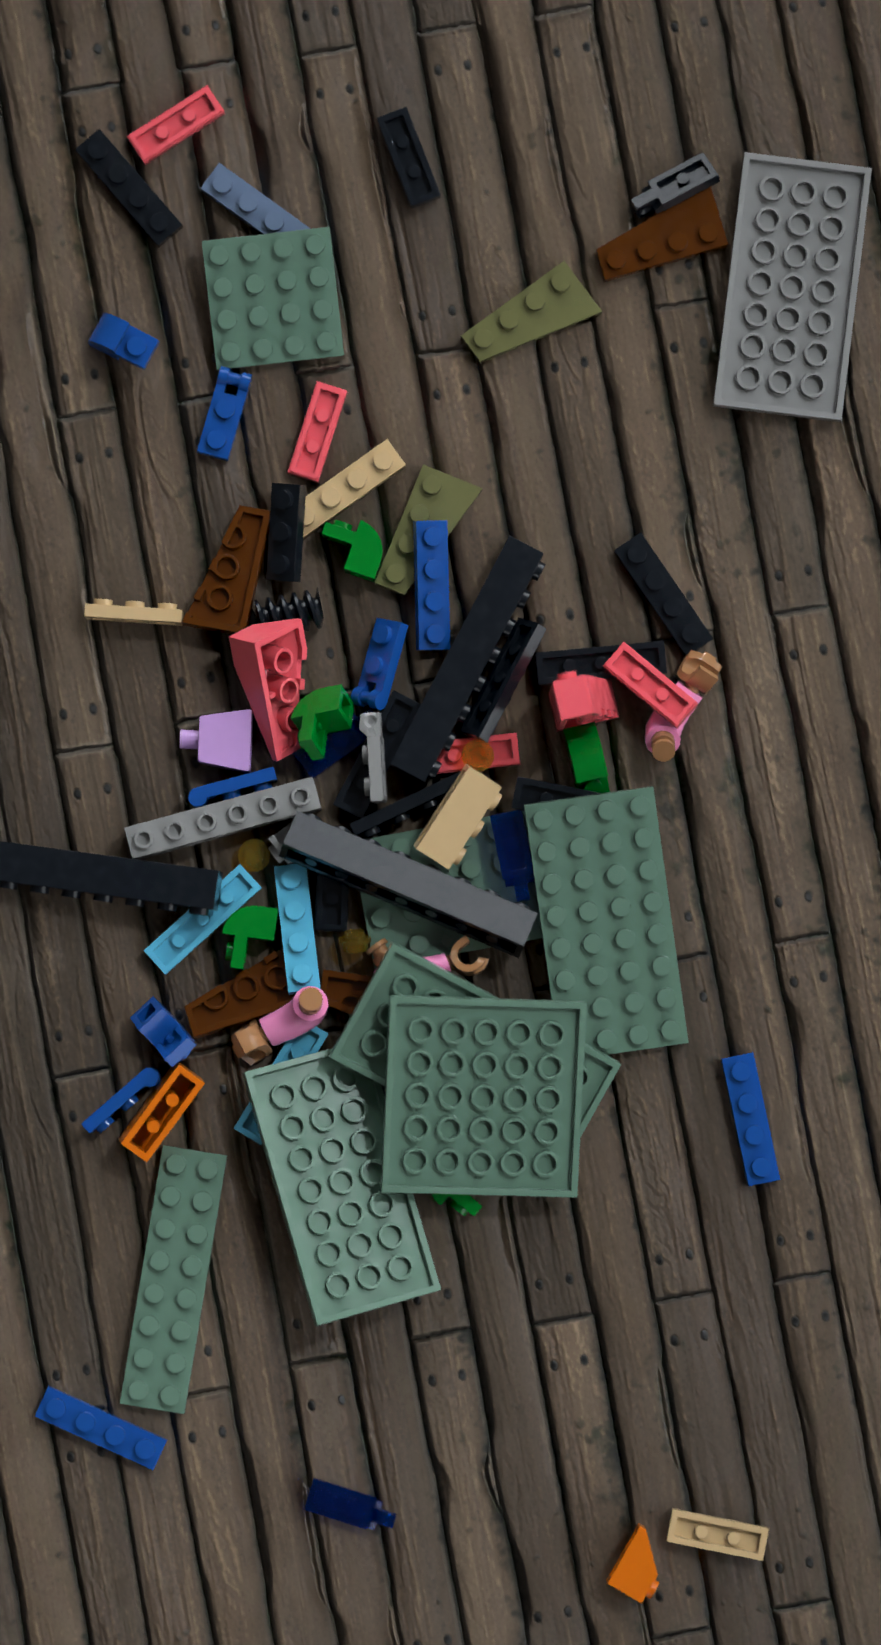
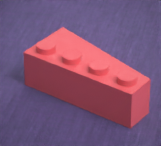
[548,671,620,732]

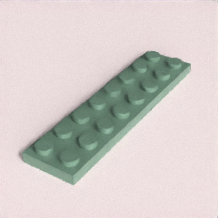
[120,1145,228,1414]

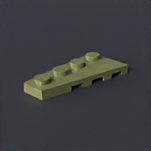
[461,261,602,363]
[375,464,483,596]

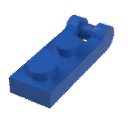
[197,366,253,462]
[351,618,409,710]
[188,766,278,808]
[81,1068,161,1134]

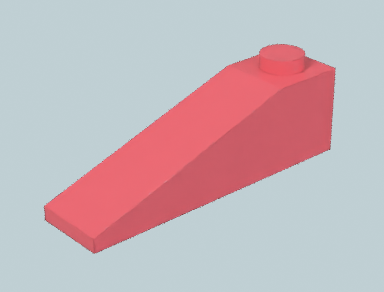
[229,618,307,762]

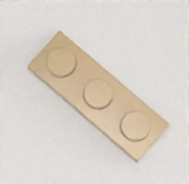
[84,599,184,626]
[666,1508,769,1561]

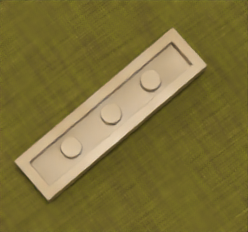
[303,439,406,539]

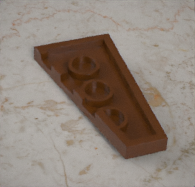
[184,948,295,1039]

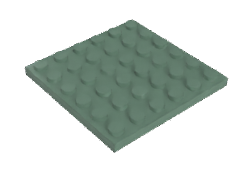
[381,995,587,1198]

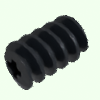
[254,587,324,631]

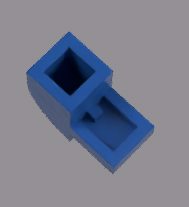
[88,313,160,371]
[130,996,196,1067]

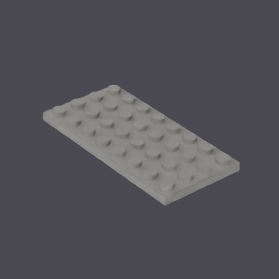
[713,152,872,422]

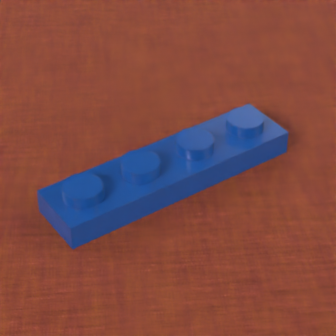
[413,520,451,650]
[721,1052,780,1186]
[35,1386,168,1470]

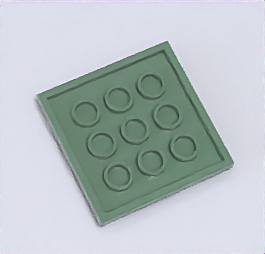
[202,227,344,370]

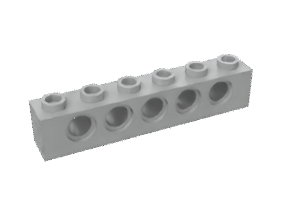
[124,776,322,860]

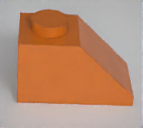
[606,1523,659,1604]

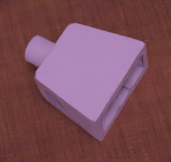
[180,709,253,773]

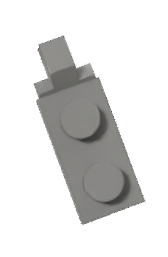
[359,712,387,804]

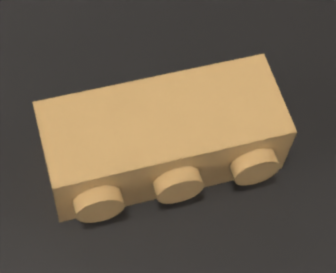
[413,764,502,870]

